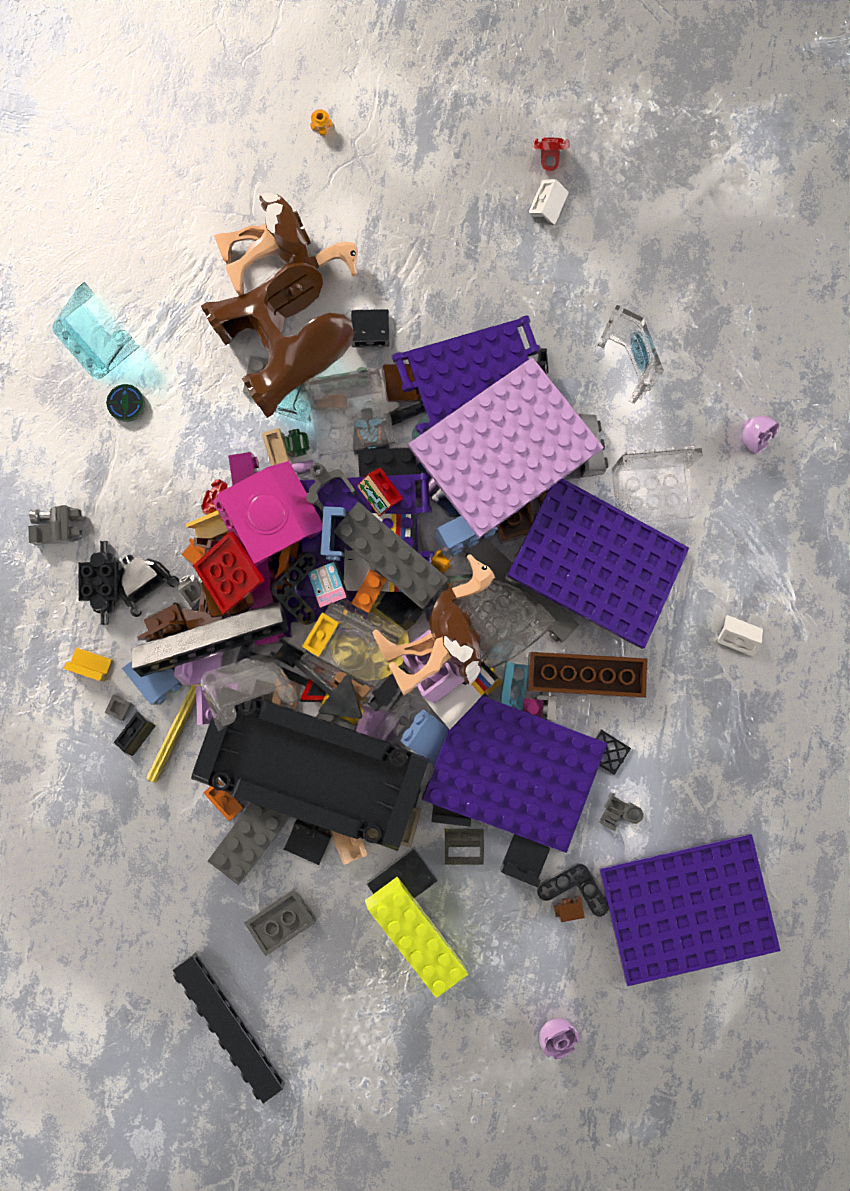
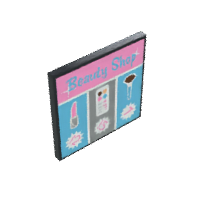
[308,560,349,608]

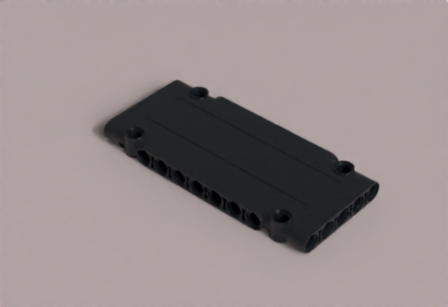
[191,687,430,851]

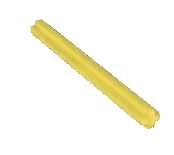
[147,684,204,783]

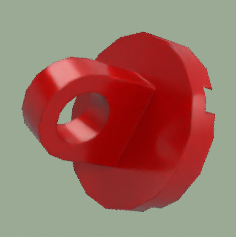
[532,137,570,171]
[201,479,227,515]

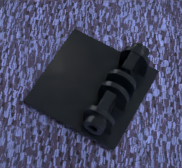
[283,819,332,865]

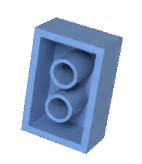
[435,516,499,557]

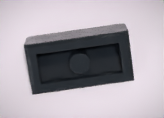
[114,711,156,756]

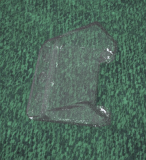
[201,652,298,731]

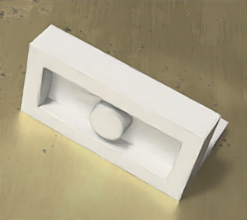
[528,179,569,225]
[717,615,763,656]

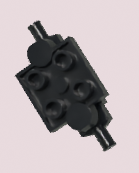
[78,541,119,625]

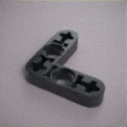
[270,552,317,625]
[537,863,608,917]

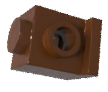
[554,895,585,922]

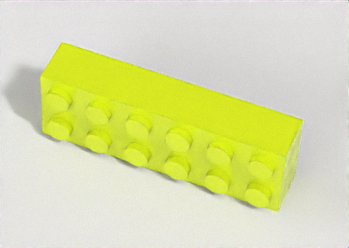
[365,877,469,998]

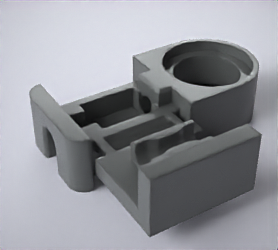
[599,792,644,831]

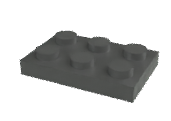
[244,889,316,956]

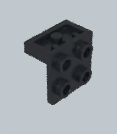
[351,309,389,348]
[376,592,426,631]
[500,834,550,888]

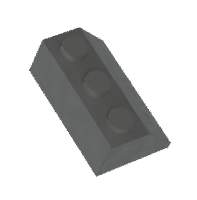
[578,414,608,478]

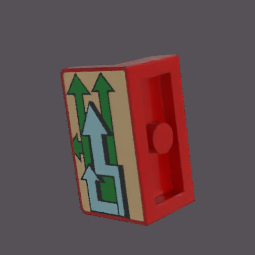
[357,467,404,516]

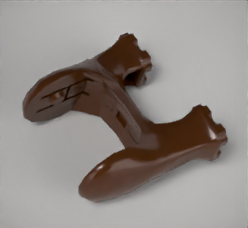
[201,261,354,418]

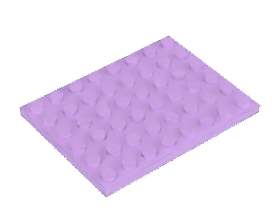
[408,357,604,538]

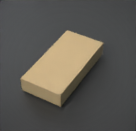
[262,428,291,466]

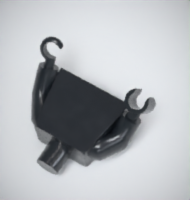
[119,555,179,617]

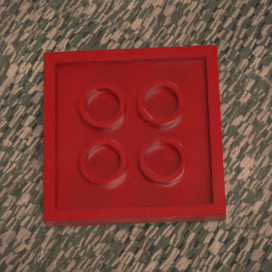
[193,531,265,614]

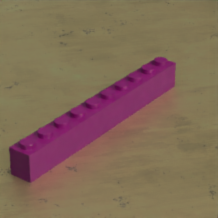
[228,452,284,646]

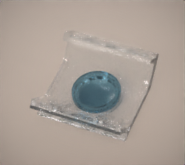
[597,305,664,404]

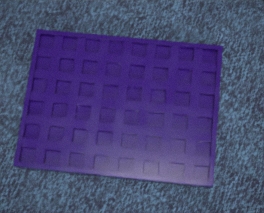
[506,479,689,649]
[422,696,608,853]
[599,833,781,986]

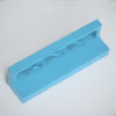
[500,662,528,710]

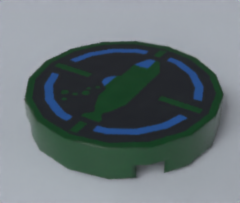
[106,384,145,422]

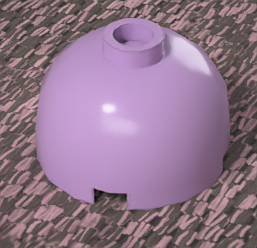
[742,415,780,454]
[539,1018,580,1059]

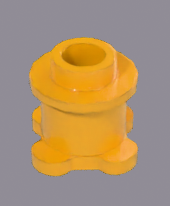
[310,109,332,136]
[432,549,452,574]

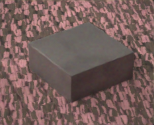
[105,695,132,721]

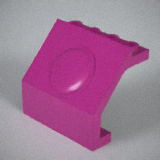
[213,461,323,567]

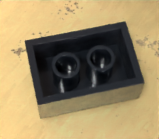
[358,447,417,489]
[366,846,438,898]

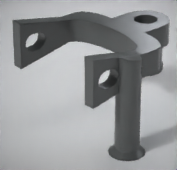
[306,463,357,512]

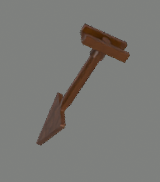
[181,538,224,630]

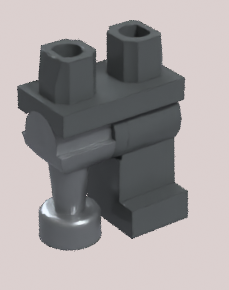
[28,505,82,545]

